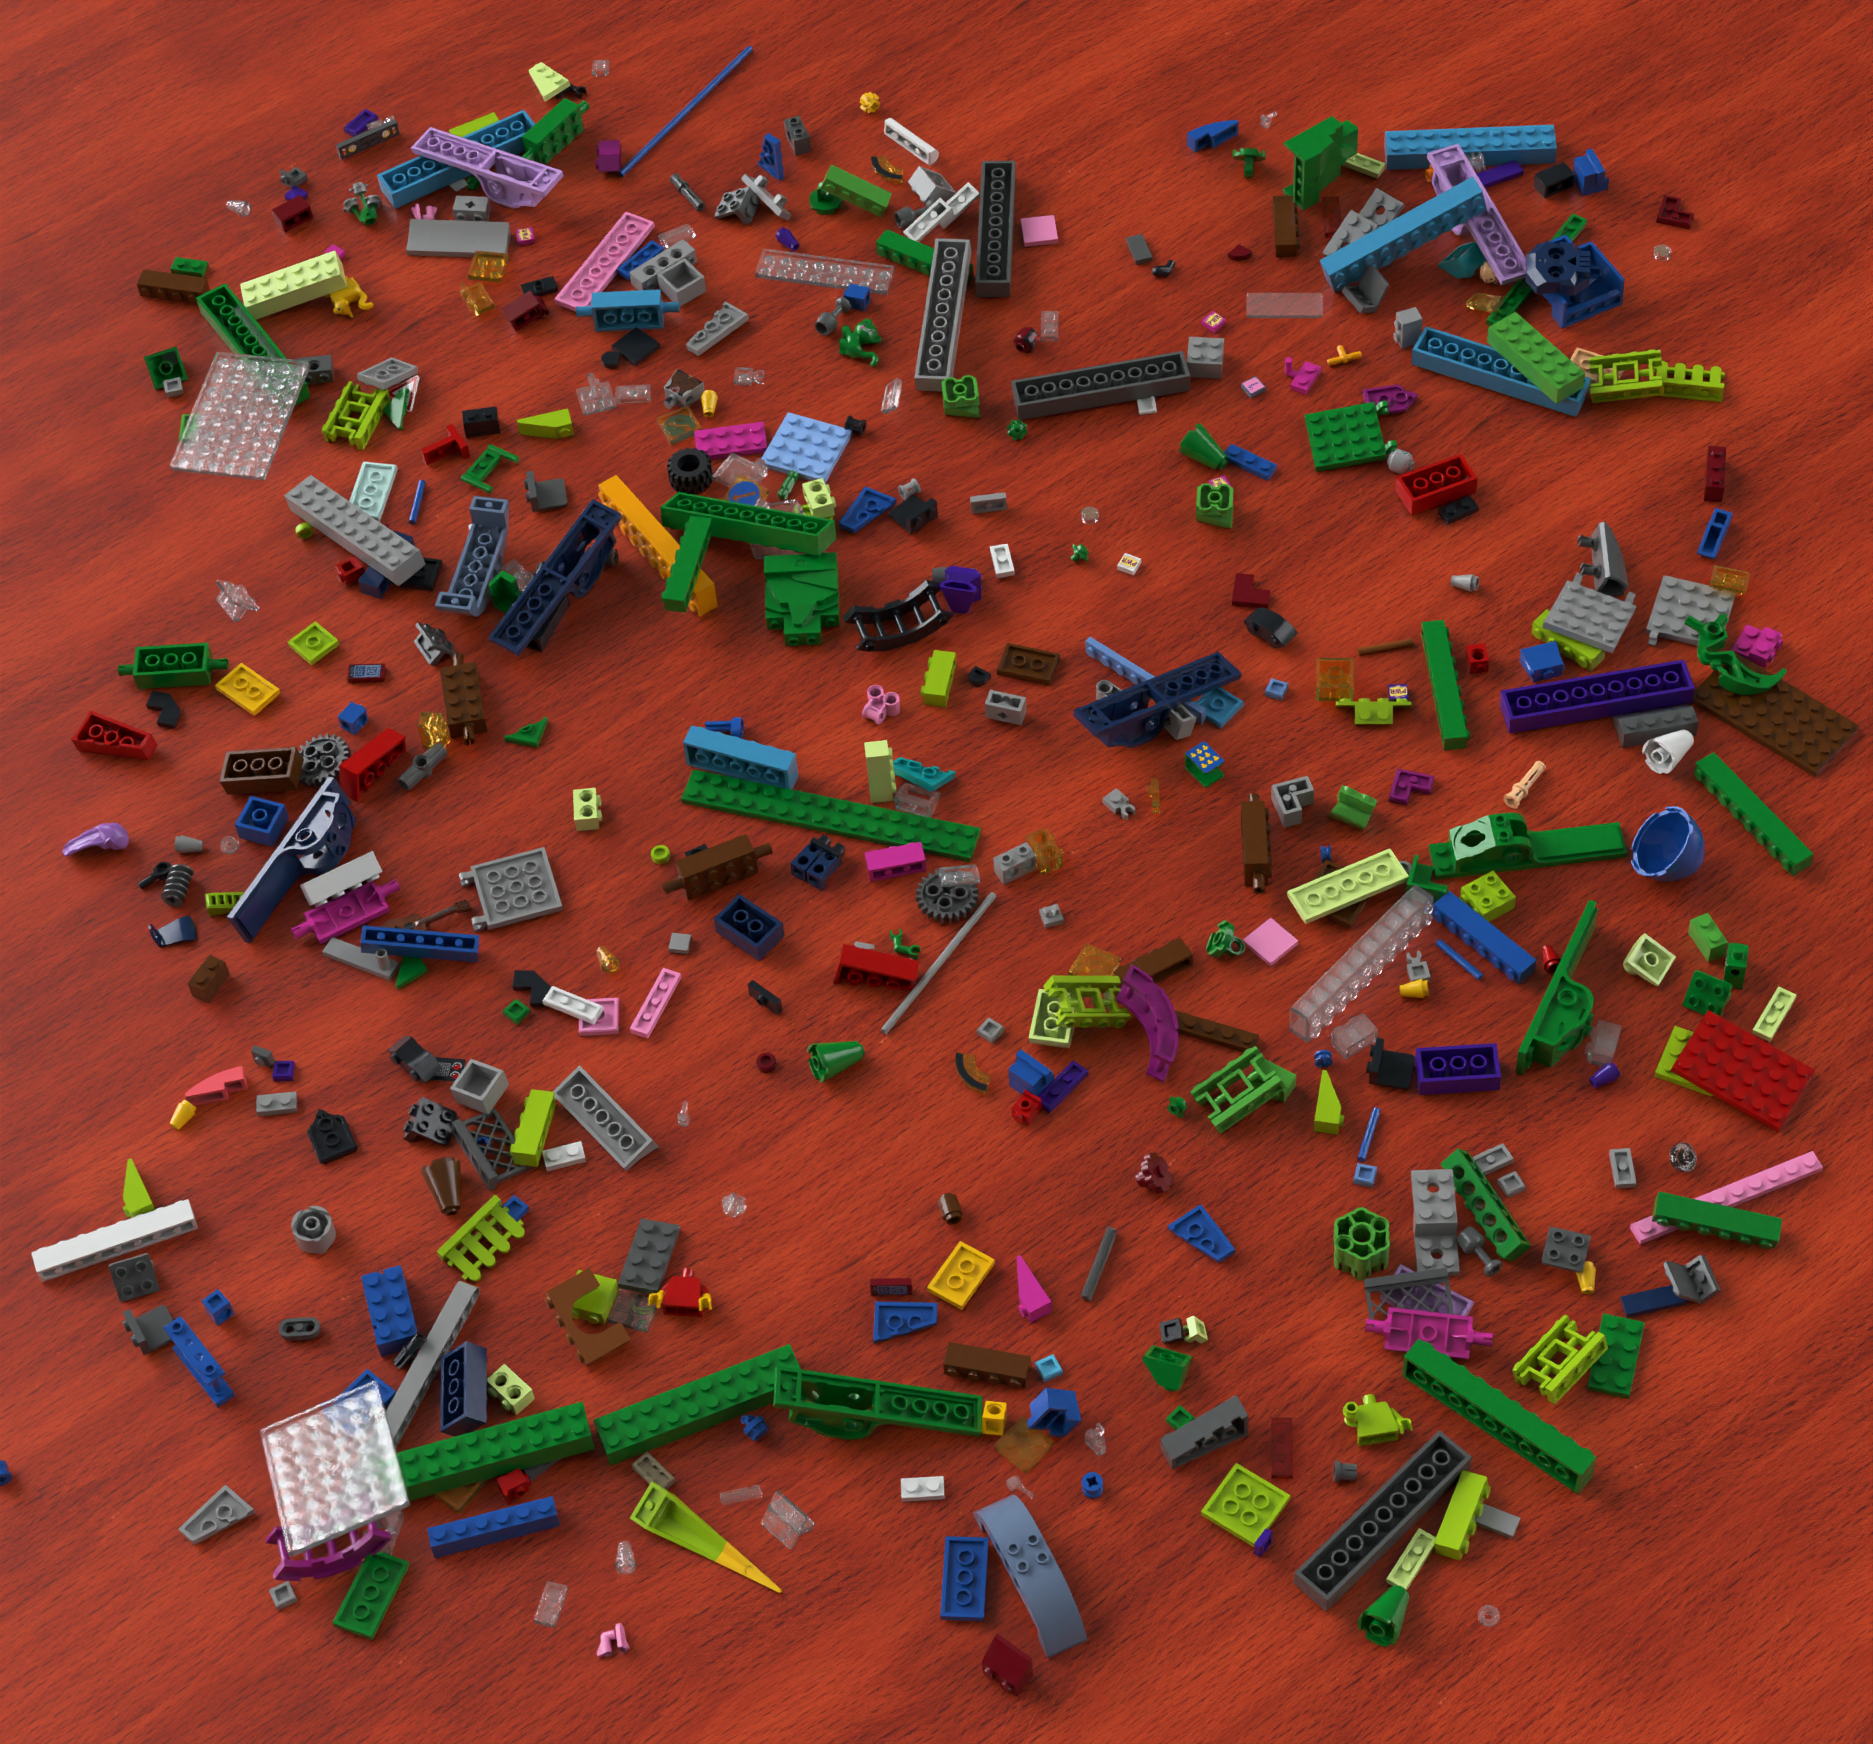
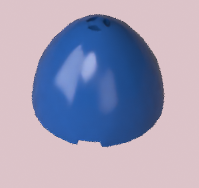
[1631,806,1705,882]

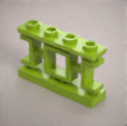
[1589,349,1664,403]
[322,381,390,450]
[1043,975,1131,1028]
[1512,1315,1608,1404]

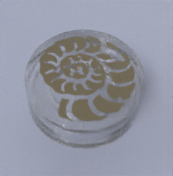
[1653,244,1671,261]
[1081,506,1099,524]

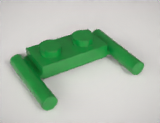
[461,444,520,494]

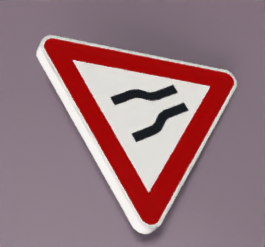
[388,376,420,412]

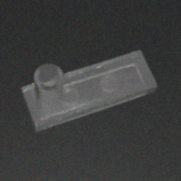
[500,559,534,592]

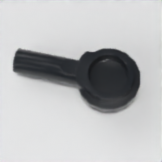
[138,862,172,889]

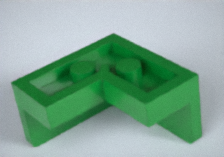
[489,570,522,614]
[1406,854,1448,903]

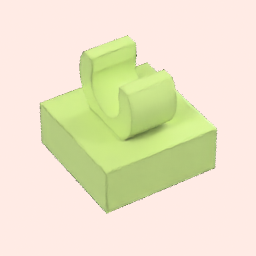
[1183,1316,1208,1344]

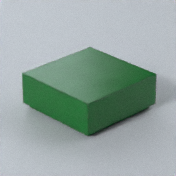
[502,999,531,1025]
[1165,1405,1195,1430]

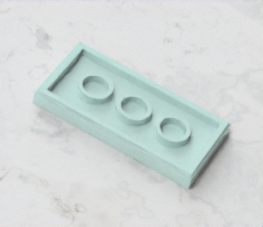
[349,462,398,522]

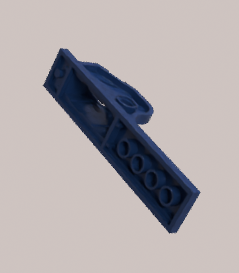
[488,499,623,657]
[1073,652,1242,748]
[227,777,356,943]

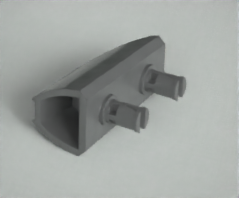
[1577,522,1629,597]

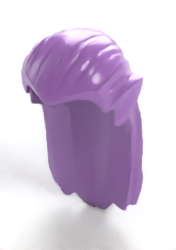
[62,822,129,857]

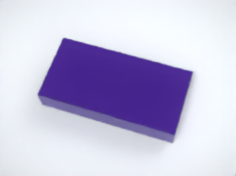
[344,109,378,137]

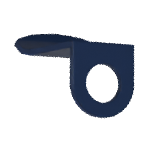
[149,916,196,947]

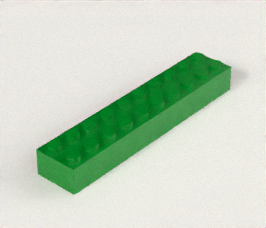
[196,283,310,413]
[660,492,836,556]
[1402,1339,1596,1494]
[593,1344,801,1466]
[377,1401,595,1506]

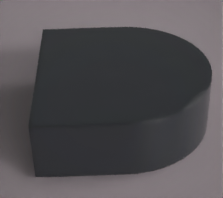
[601,351,621,369]
[969,666,991,687]

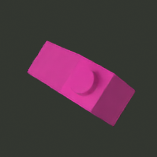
[1017,1255,1052,1323]

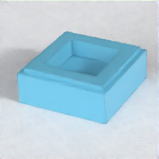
[1035,1354,1063,1382]

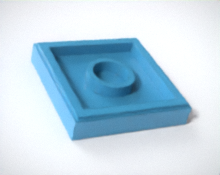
[1196,687,1244,729]

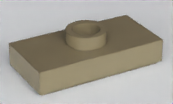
[631,1452,676,1490]

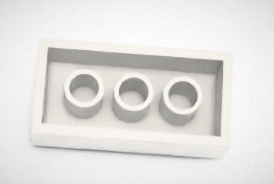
[300,851,383,907]

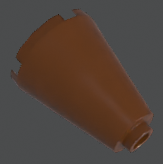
[421,1157,461,1216]

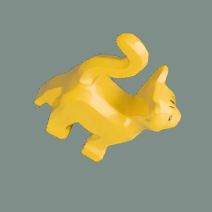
[325,276,373,318]

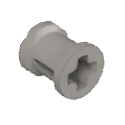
[898,478,921,500]

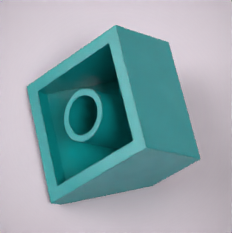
[1438,241,1486,279]

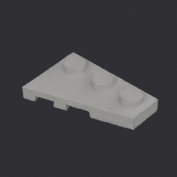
[179,1485,255,1545]

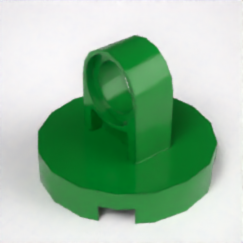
[1232,148,1266,178]
[809,182,843,215]
[1206,920,1245,958]

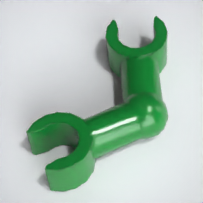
[890,929,921,960]

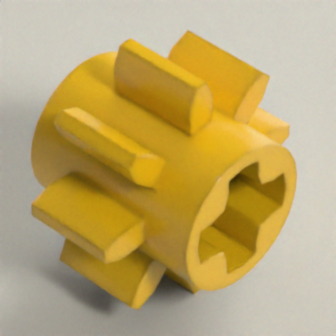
[860,92,880,113]

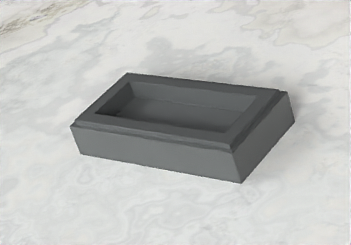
[1126,234,1152,265]

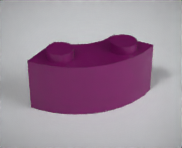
[596,140,621,172]

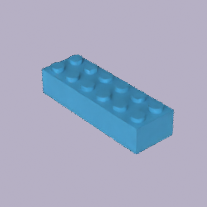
[683,725,799,789]

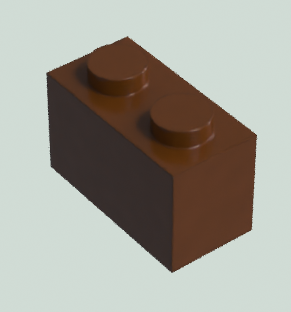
[187,955,230,1003]

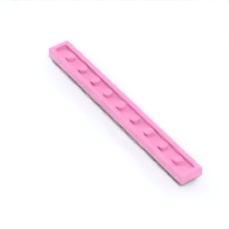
[1630,1151,1823,1244]

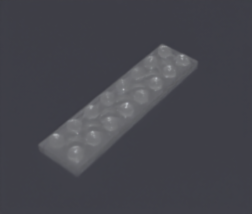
[755,249,895,295]

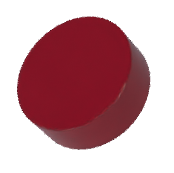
[756,1053,776,1073]

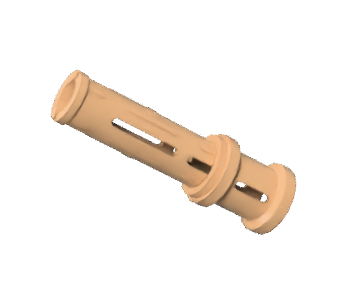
[1503,761,1546,809]

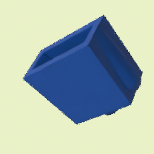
[1519,641,1564,682]

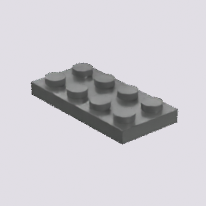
[618,1218,681,1294]

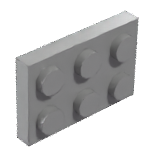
[357,357,418,390]

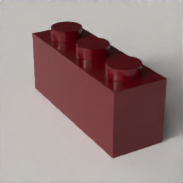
[1704,446,1726,502]

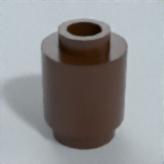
[938,1193,962,1225]

